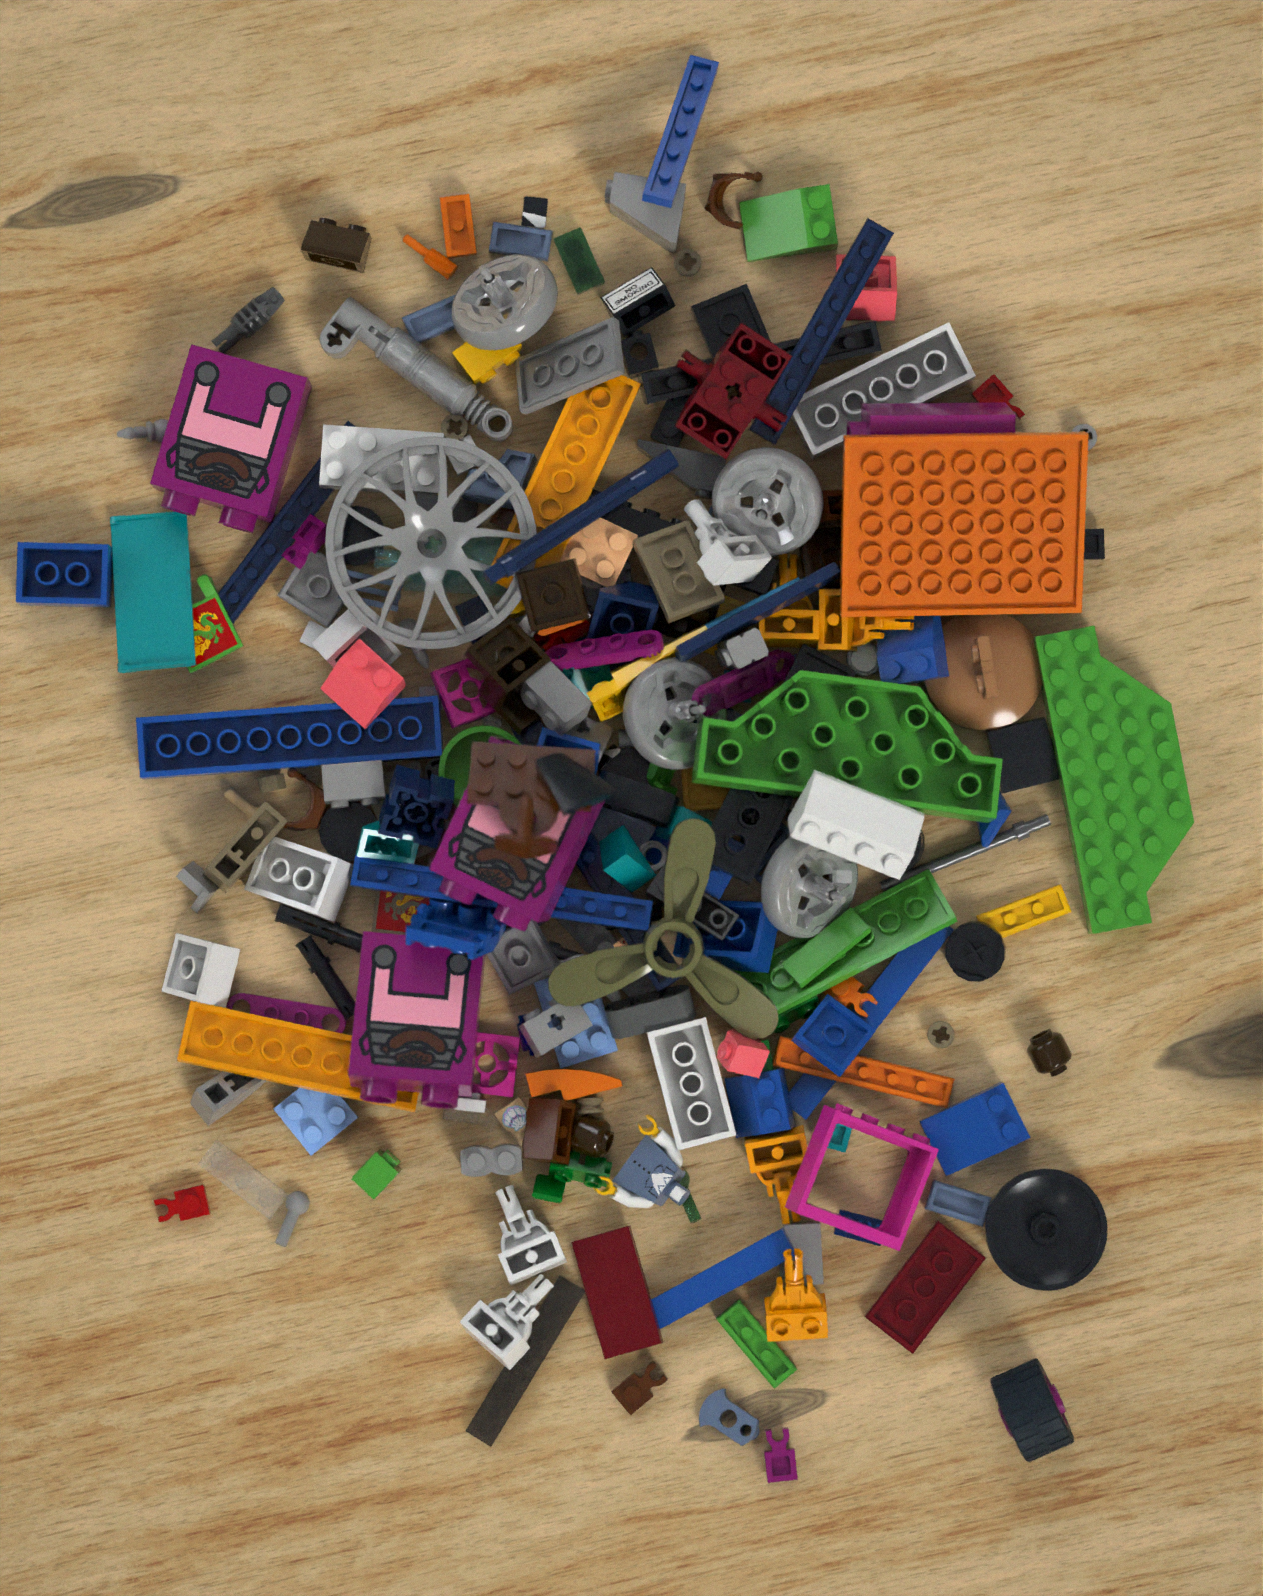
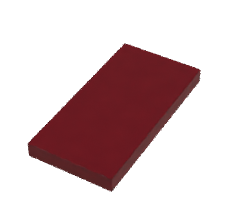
[864,1220,986,1354]
[571,1225,664,1359]

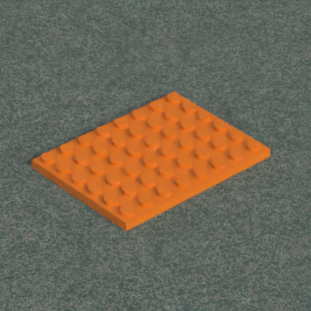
[840,432,1089,617]

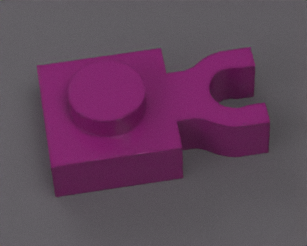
[281,514,327,570]
[764,1427,798,1483]

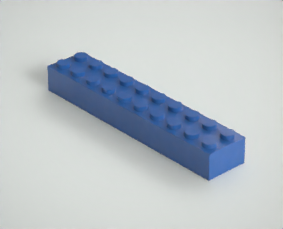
[136,695,444,780]

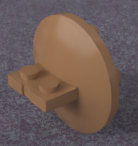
[924,614,1042,731]

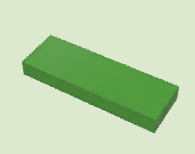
[781,907,871,989]
[716,1299,797,1389]

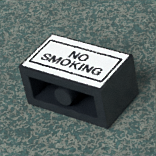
[601,267,676,337]

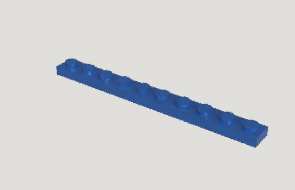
[350,855,654,932]

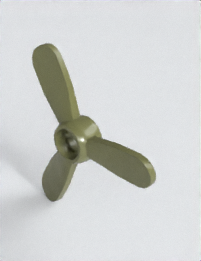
[548,818,779,1039]

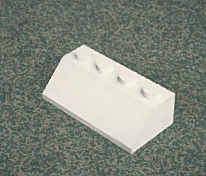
[788,770,925,880]

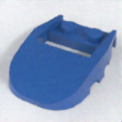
[406,898,506,960]

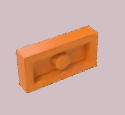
[440,194,477,259]

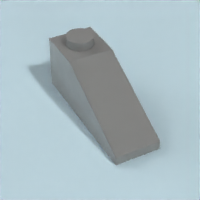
[190,1071,267,1126]

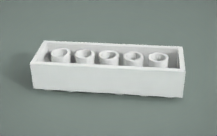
[791,322,976,460]

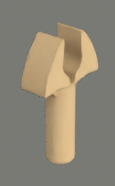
[224,787,259,820]

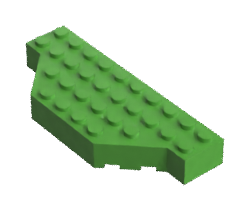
[1033,626,1194,934]
[691,670,1003,823]

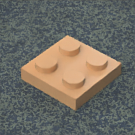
[560,518,638,587]

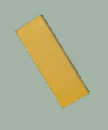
[976,884,1071,938]

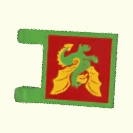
[187,574,244,673]

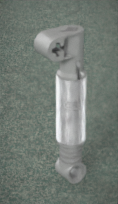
[320,297,513,442]

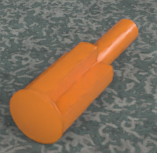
[403,234,458,280]

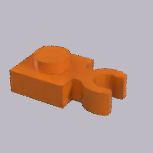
[822,977,878,1018]

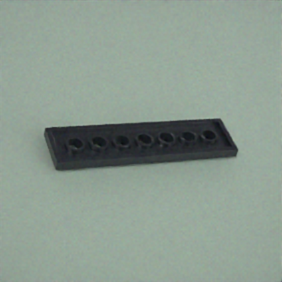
[710,644,857,885]

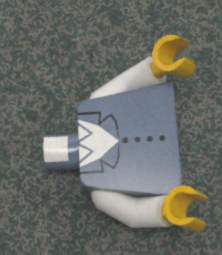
[593,1114,690,1208]

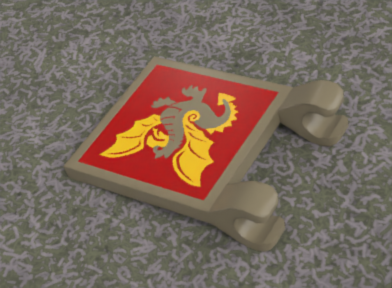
[372,857,434,935]

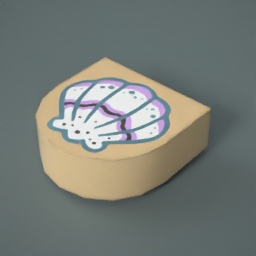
[494,1097,528,1133]

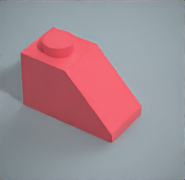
[717,1028,770,1078]

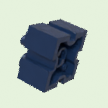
[378,765,455,849]

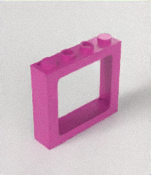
[785,1103,939,1251]

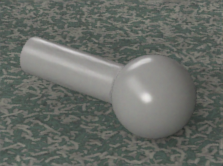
[275,1191,310,1247]

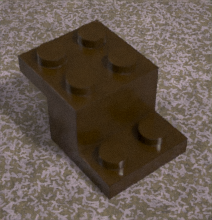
[465,616,551,735]

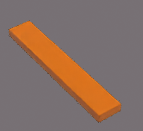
[772,1035,955,1108]

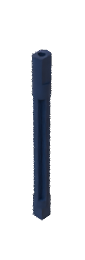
[482,449,679,586]

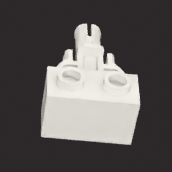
[684,499,772,585]
[495,1185,567,1286]
[460,1273,554,1370]

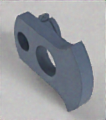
[699,1389,760,1446]

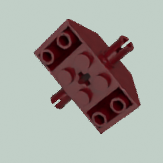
[675,323,792,459]

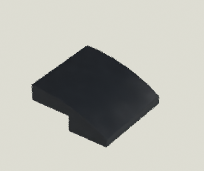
[986,717,1060,794]

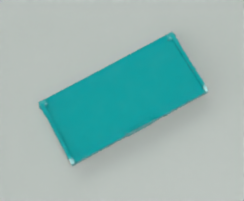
[110,512,196,673]

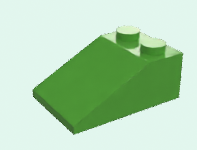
[739,184,838,262]

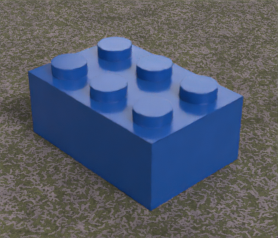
[16,542,113,608]

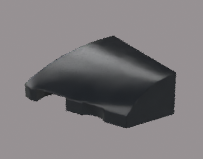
[535,752,617,816]

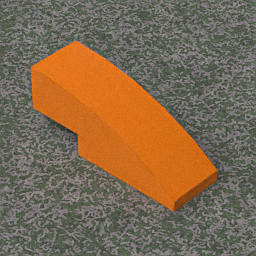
[525,1068,623,1101]

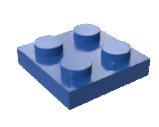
[792,994,876,1077]

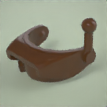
[705,171,763,230]
[283,768,327,831]

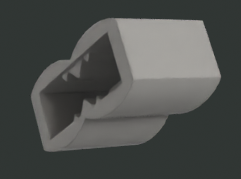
[460,1144,523,1177]

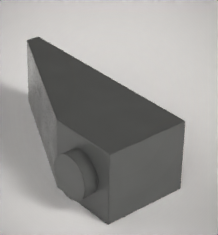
[637,439,727,499]

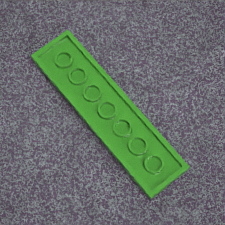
[733,869,957,1015]

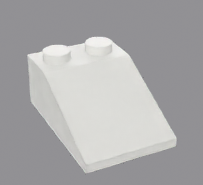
[244,837,353,922]

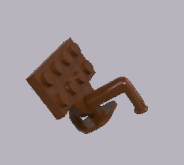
[467,742,596,859]

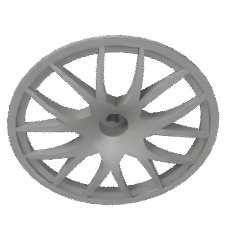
[325,437,537,649]

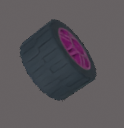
[990,1358,1074,1462]

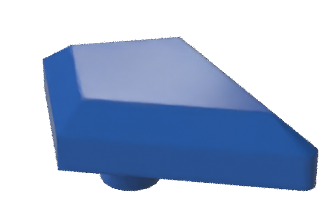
[976,790,1011,848]

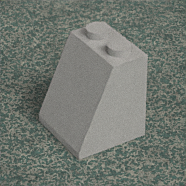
[605,172,686,253]

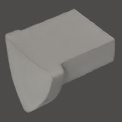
[176,861,219,913]

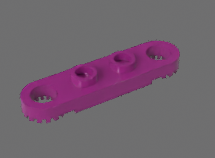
[545,630,664,672]
[691,649,795,717]
[226,993,346,1033]

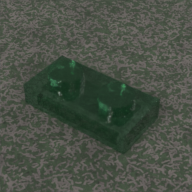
[553,227,605,295]

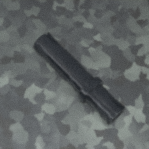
[275,903,363,953]
[295,935,356,1020]

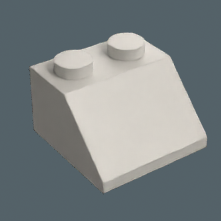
[311,609,402,668]
[162,933,240,1008]

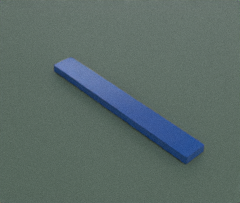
[789,926,954,1120]

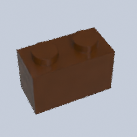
[522,1098,576,1164]

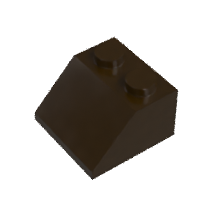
[301,218,372,273]

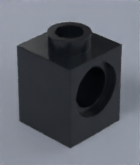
[621,330,659,379]

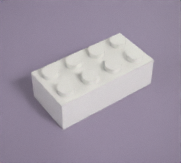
[319,424,444,495]
[647,1017,736,1150]

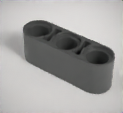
[604,985,696,1039]

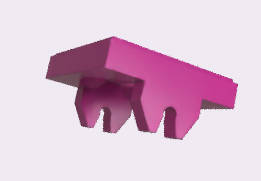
[430,658,496,729]
[472,1032,521,1097]

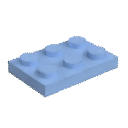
[534,977,618,1069]

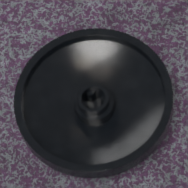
[985,1168,1107,1291]

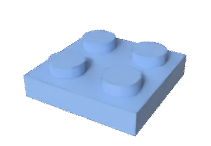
[273,1088,359,1156]

